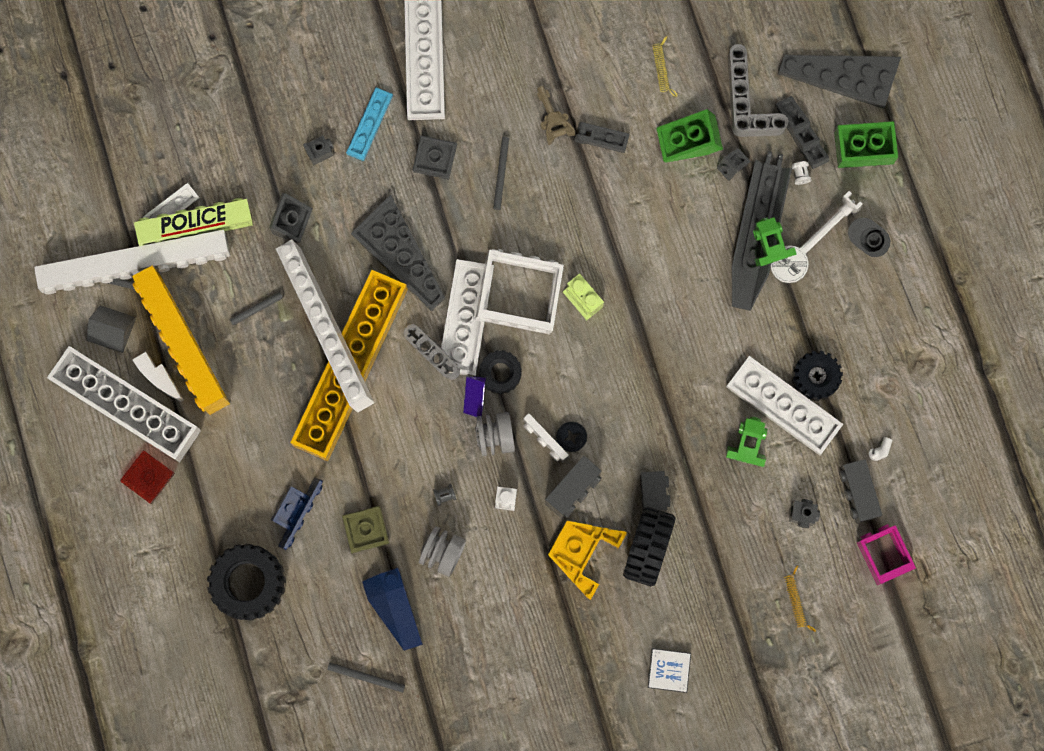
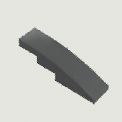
[775,96,829,169]

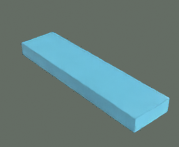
[346,87,393,161]

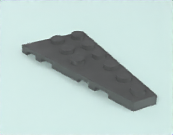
[778,55,901,109]
[351,195,445,312]

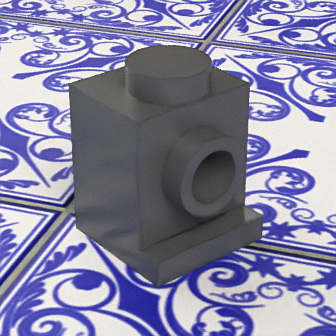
[303,136,334,166]

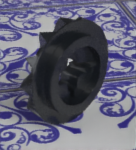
[556,422,587,453]

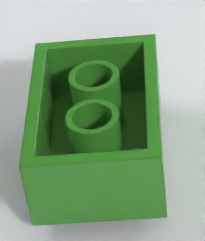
[834,121,898,168]

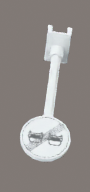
[771,191,863,283]

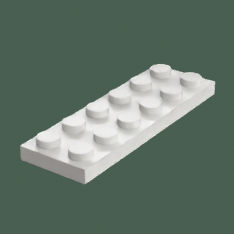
[439,259,494,377]
[726,356,843,455]

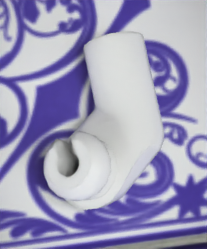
[868,437,893,461]

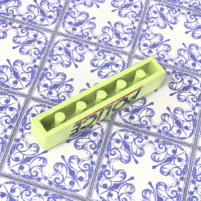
[134,198,253,246]

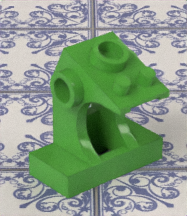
[753,217,797,266]
[726,417,768,467]

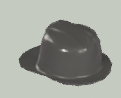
[848,218,891,257]

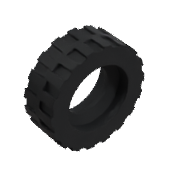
[479,350,521,394]

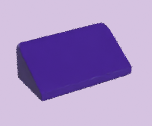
[463,376,486,417]

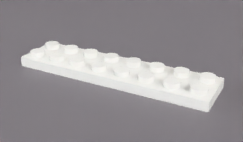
[404,0,445,120]

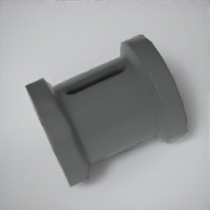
[433,483,457,506]

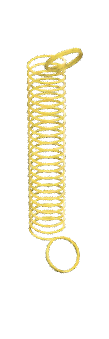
[653,36,677,97]

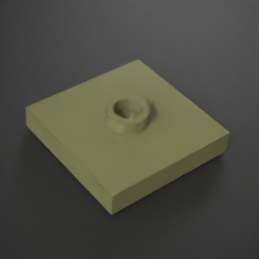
[342,506,390,554]

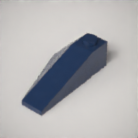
[362,568,423,651]

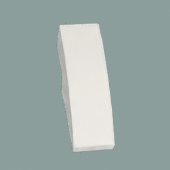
[132,352,184,402]

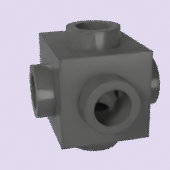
[789,499,820,528]

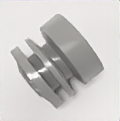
[475,412,515,457]
[419,526,466,577]

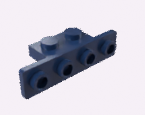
[271,478,323,550]

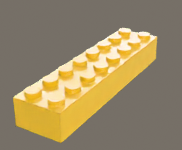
[132,265,230,415]

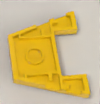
[548,521,627,600]

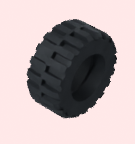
[623,507,676,587]
[207,544,286,621]

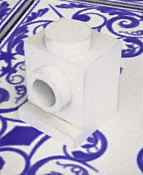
[495,486,517,511]

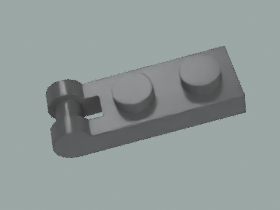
[574,122,630,153]

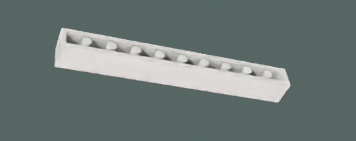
[34,230,230,294]
[276,239,375,412]

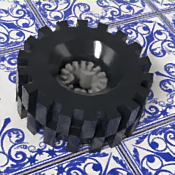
[792,351,843,401]

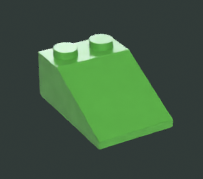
[656,109,723,163]

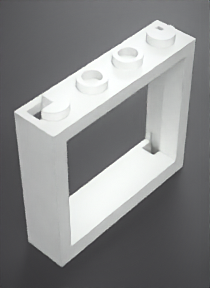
[475,249,564,334]

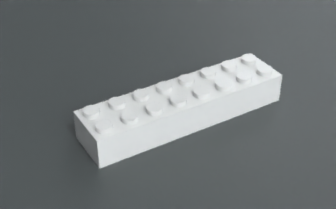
[47,346,201,463]

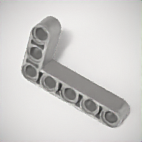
[728,44,788,137]

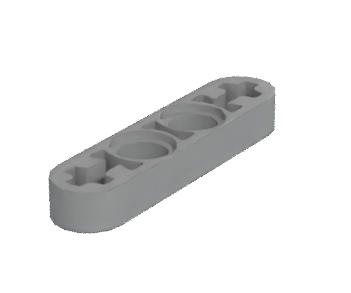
[404,324,460,380]

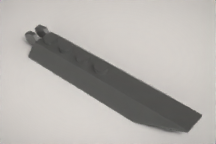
[732,151,792,311]

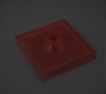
[120,450,175,504]

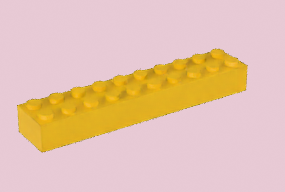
[290,270,408,461]

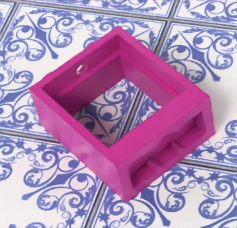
[857,524,916,585]

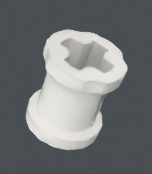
[792,161,811,185]

